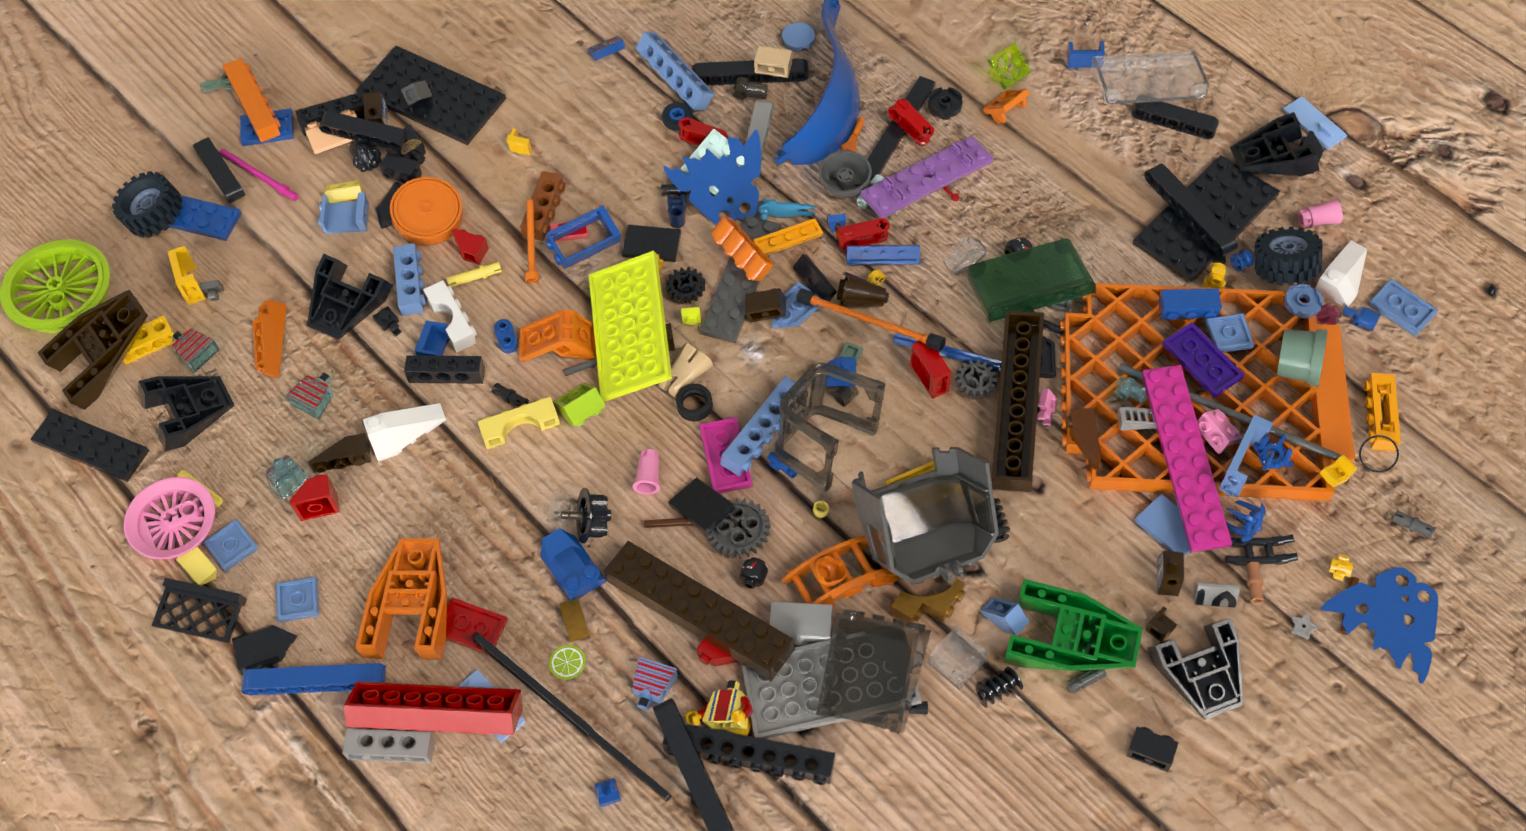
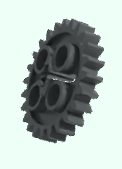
[707,498,771,559]

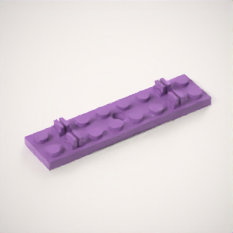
[860,136,994,218]

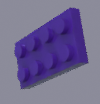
[1162,322,1244,398]

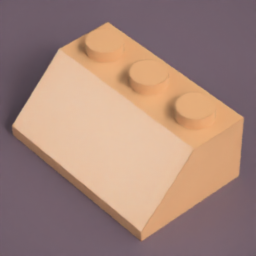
[304,110,357,154]

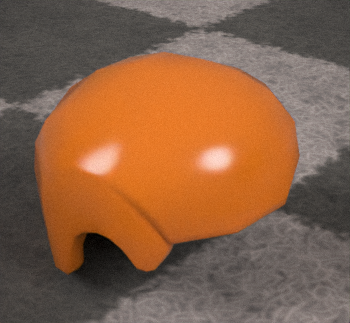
[814,555,847,587]

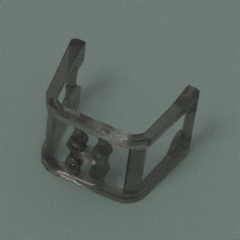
[774,363,886,492]

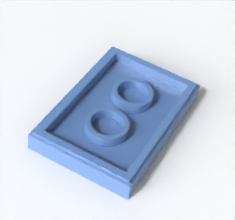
[1368,279,1439,337]
[1134,494,1190,557]

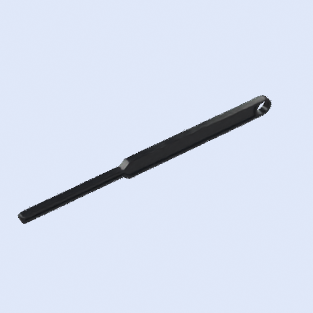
[471,632,672,801]

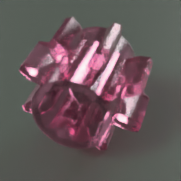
[1317,303,1341,325]

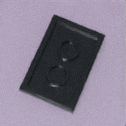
[622,224,681,262]
[668,477,736,534]

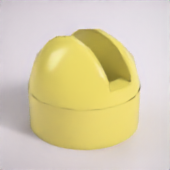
[813,501,829,518]

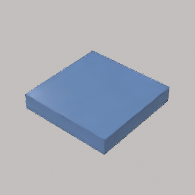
[1205,313,1254,353]
[203,519,259,572]
[276,577,319,623]

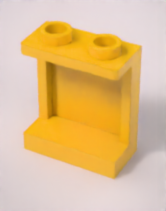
[167,246,206,305]

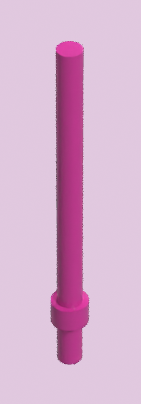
[220,148,299,201]

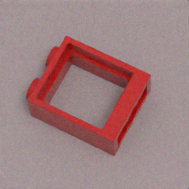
[910,340,952,399]

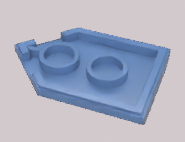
[772,282,821,328]

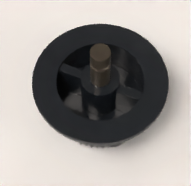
[561,488,611,544]

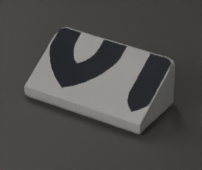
[1194,583,1240,608]

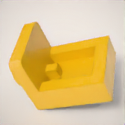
[507,128,532,155]
[1319,455,1357,487]

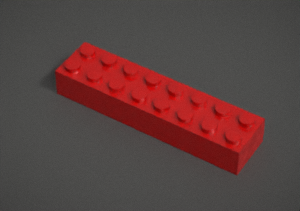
[343,682,523,736]

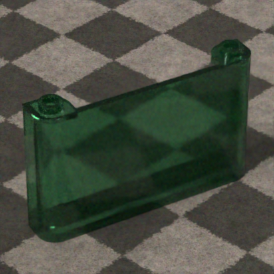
[967,239,1096,322]

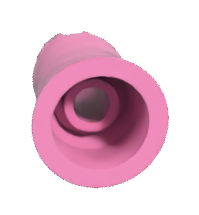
[1298,199,1343,228]
[633,449,660,495]

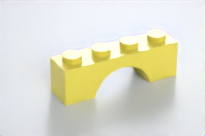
[477,397,560,449]

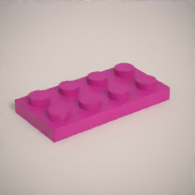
[699,417,753,494]

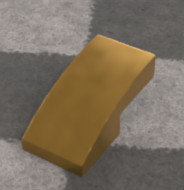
[559,598,590,642]

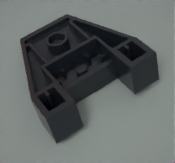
[1230,112,1320,176]
[307,253,393,340]
[138,376,234,452]
[1147,618,1244,720]

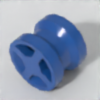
[1230,249,1254,272]

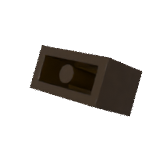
[745,288,786,322]

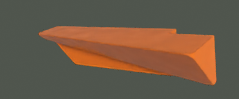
[252,299,286,377]

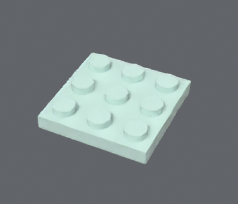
[680,129,744,196]

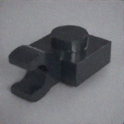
[373,306,402,336]

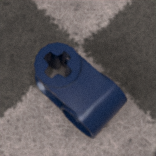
[667,194,686,228]

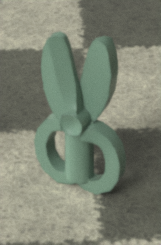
[200,73,233,92]

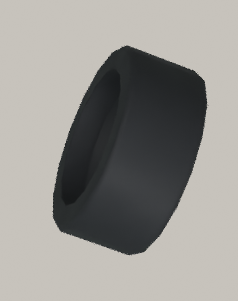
[676,384,713,422]

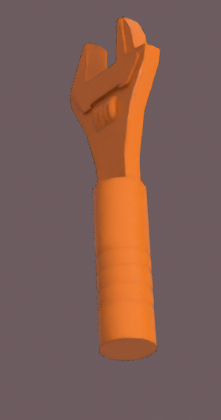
[840,117,865,152]

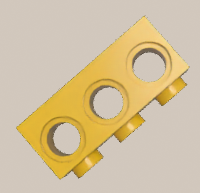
[123,315,177,365]

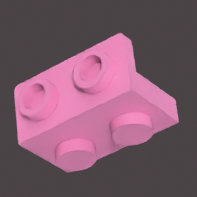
[1197,409,1243,454]

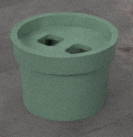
[1277,329,1328,387]

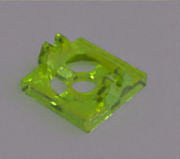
[987,42,1031,90]

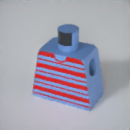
[632,657,678,710]

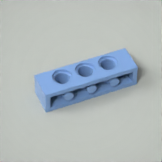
[393,243,426,316]

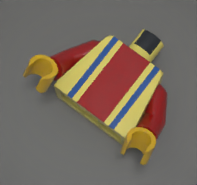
[685,680,753,730]

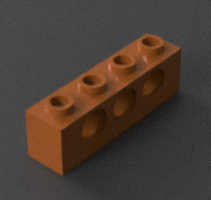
[520,171,566,241]

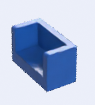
[1067,41,1105,68]
[414,320,449,356]

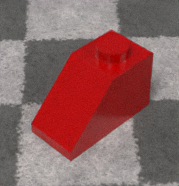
[697,639,738,667]

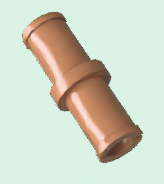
[1246,562,1264,604]

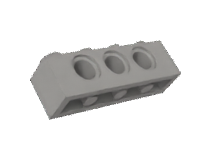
[343,727,435,763]

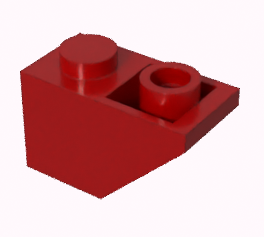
[452,228,489,265]

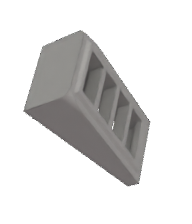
[1117,407,1156,431]

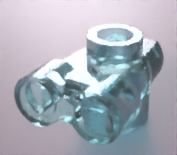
[1114,377,1147,404]

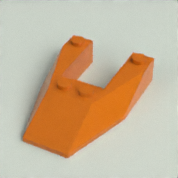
[355,538,447,660]

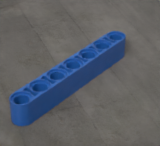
[241,663,386,695]

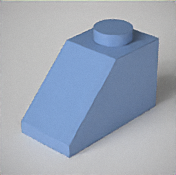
[980,597,1030,635]

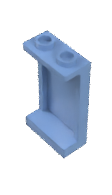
[1219,415,1273,497]

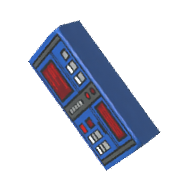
[588,36,625,61]

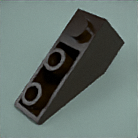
[308,433,371,473]

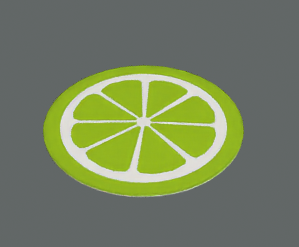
[549,645,586,680]

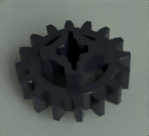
[666,267,706,304]

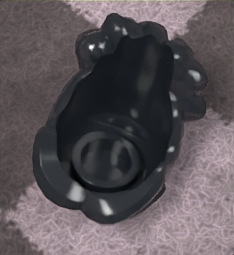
[349,140,382,172]

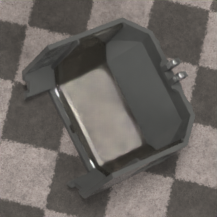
[852,447,999,584]

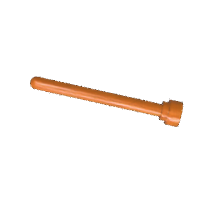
[525,199,540,283]

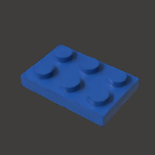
[240,108,294,146]

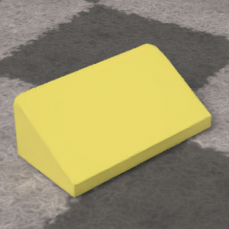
[325,180,362,203]
[176,546,217,585]

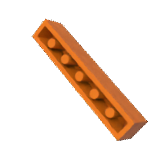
[222,58,281,142]

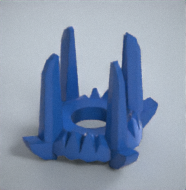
[1253,433,1294,471]
[1226,500,1266,542]

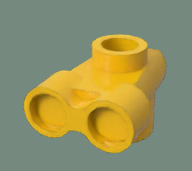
[1202,263,1226,289]

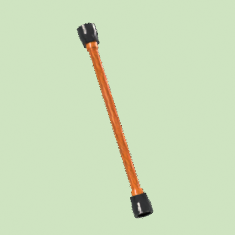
[796,288,946,352]

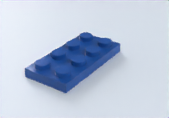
[167,195,242,241]

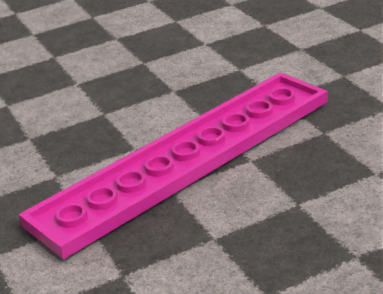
[1142,365,1232,553]

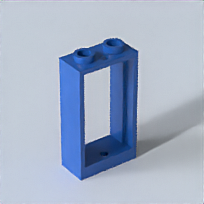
[545,205,621,269]

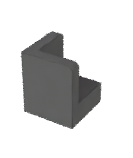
[401,80,432,106]

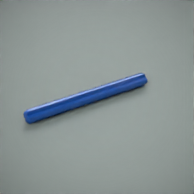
[893,333,1002,371]

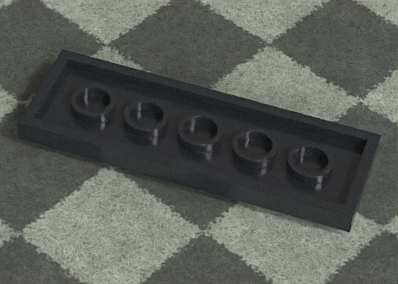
[30,409,149,482]

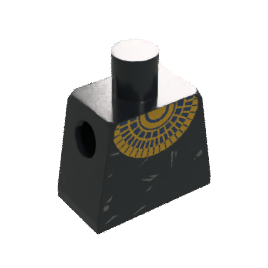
[385,125,426,165]

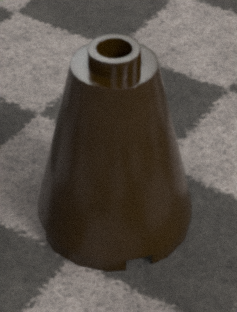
[837,272,889,308]

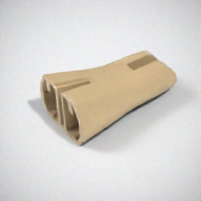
[659,343,713,397]

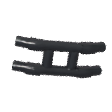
[1225,534,1299,566]

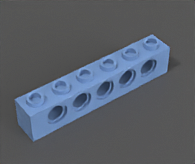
[636,31,715,111]
[720,376,804,477]

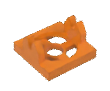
[983,89,1030,124]

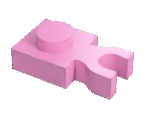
[1037,388,1057,426]

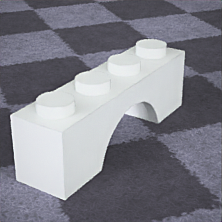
[423,280,477,353]

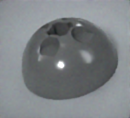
[819,150,872,198]

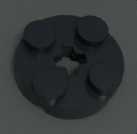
[928,87,963,120]

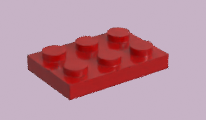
[446,597,508,655]

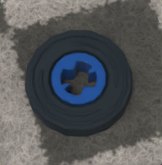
[662,102,693,131]

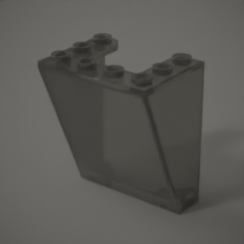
[816,609,931,734]

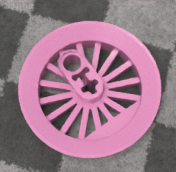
[124,477,215,560]

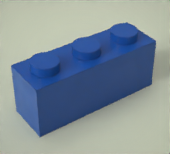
[1158,288,1222,320]

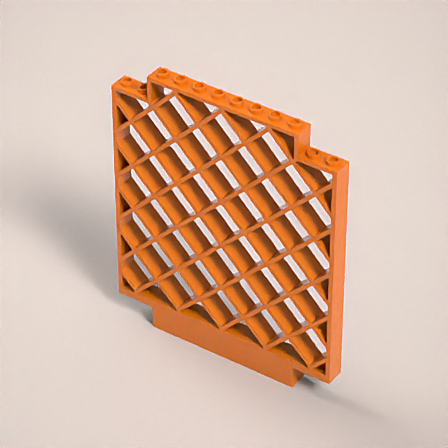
[1060,283,1355,501]

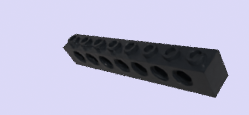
[662,724,835,785]

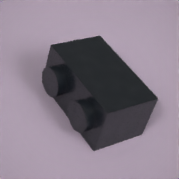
[1126,727,1179,772]

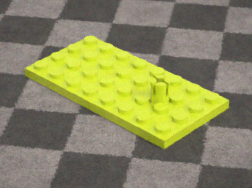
[589,250,672,402]

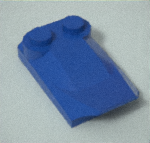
[540,528,606,600]

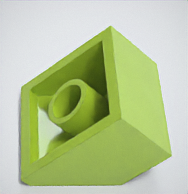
[553,382,606,426]

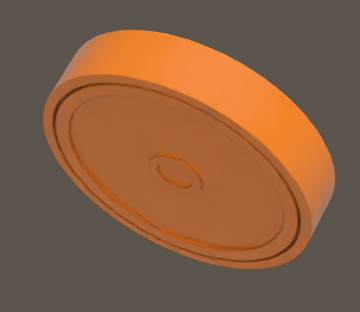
[390,177,463,245]

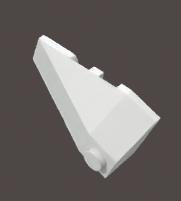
[1316,240,1367,307]
[363,403,446,462]

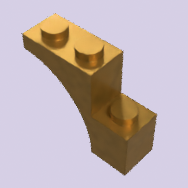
[890,579,965,626]

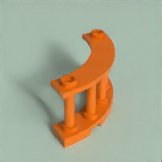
[781,533,900,607]

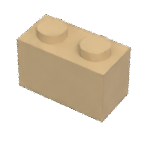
[754,46,792,78]

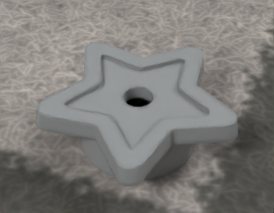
[1291,614,1318,640]

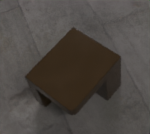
[1146,606,1177,642]

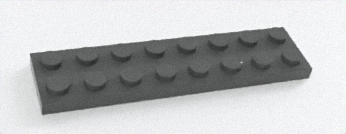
[700,215,781,344]

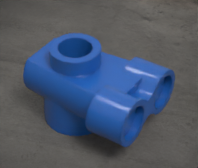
[767,448,798,478]

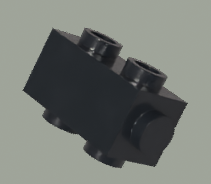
[380,152,422,184]

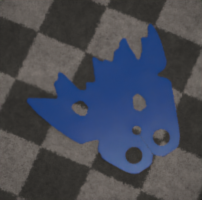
[663,130,761,225]
[1321,567,1438,684]

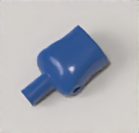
[1342,306,1381,331]

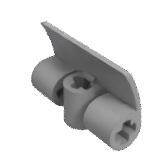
[769,601,833,646]

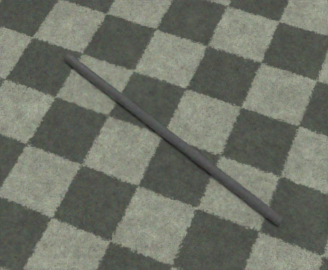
[1118,363,1342,461]

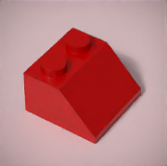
[290,474,340,521]

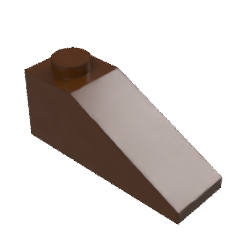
[1066,408,1101,469]

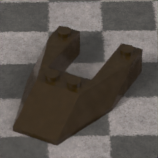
[38,290,148,410]

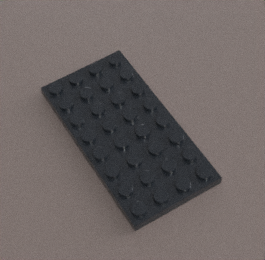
[356,45,506,146]
[1133,155,1280,282]

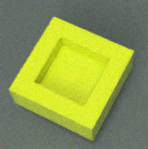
[681,307,701,325]

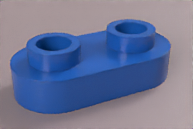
[494,319,518,353]

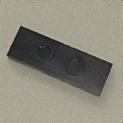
[793,254,837,302]

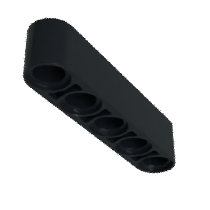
[1131,96,1219,139]
[319,111,407,151]
[192,137,246,203]

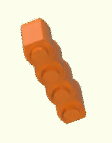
[711,216,774,281]

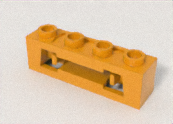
[1363,373,1401,451]

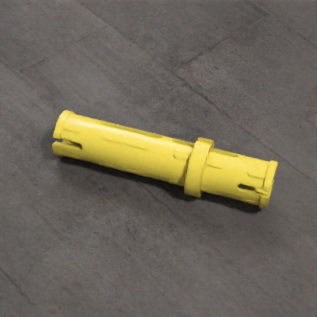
[446,261,502,288]

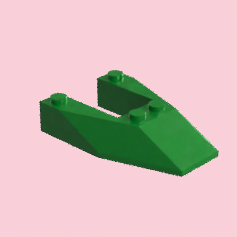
[1004,579,1143,671]

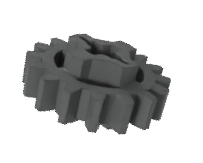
[955,360,997,399]

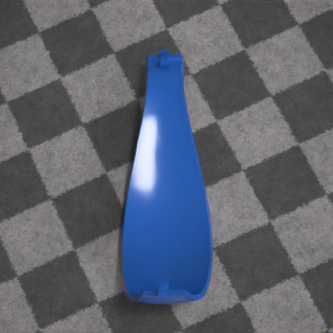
[774,0,860,165]

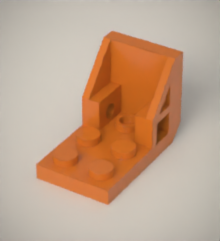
[519,309,597,362]

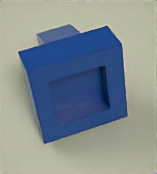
[827,214,847,233]
[594,778,621,807]

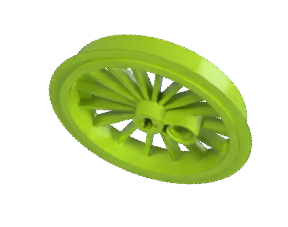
[0,239,110,333]

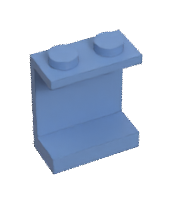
[318,192,369,234]

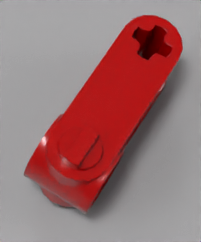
[888,98,934,146]
[678,118,728,146]
[836,218,890,251]

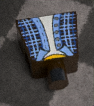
[363,92,388,125]
[1157,551,1184,596]

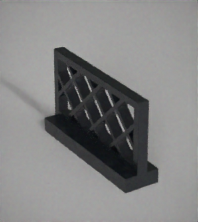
[152,578,247,643]

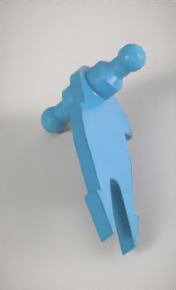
[758,199,815,220]

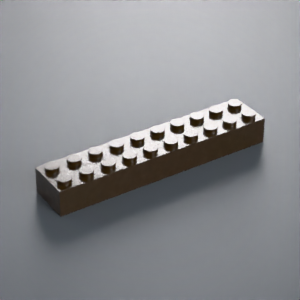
[992,311,1044,492]
[603,541,795,682]

